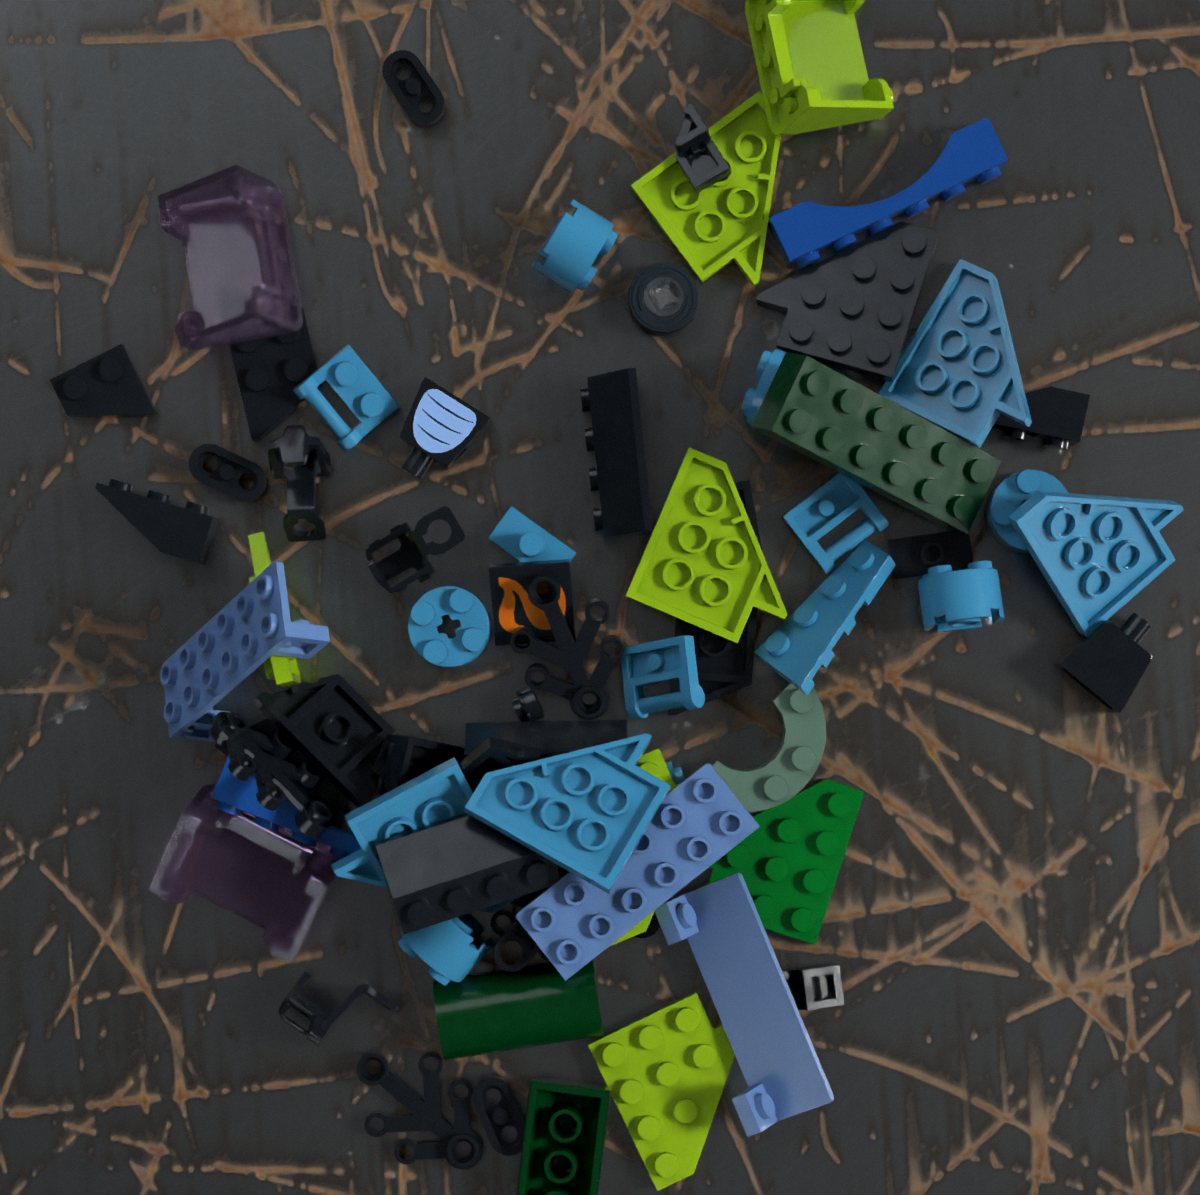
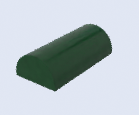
[433,960,605,1060]
[516,1077,611,1195]

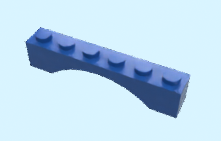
[768,117,1009,268]
[211,753,361,859]

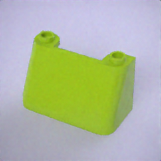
[745,0,894,135]

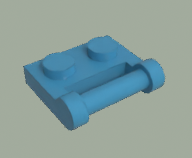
[293,344,400,452]
[782,473,889,574]
[619,635,705,720]

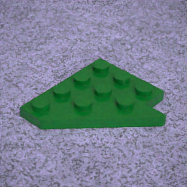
[707,779,865,945]

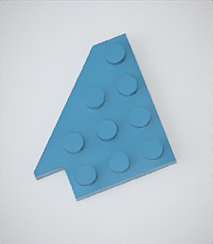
[878,259,1032,448]
[1008,491,1184,637]
[464,733,671,894]
[331,757,521,913]

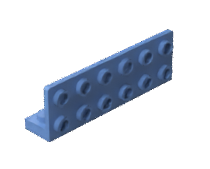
[160,561,330,742]
[516,763,760,981]
[654,872,834,1137]

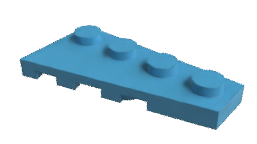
[754,540,896,696]

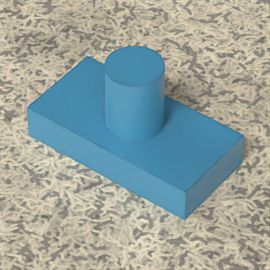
[488,506,576,562]

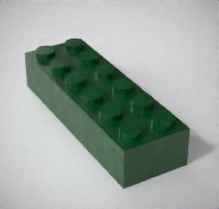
[751,353,1002,534]

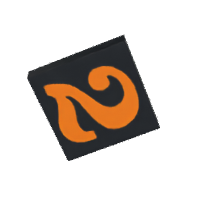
[489,559,576,646]

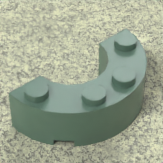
[711,682,826,812]

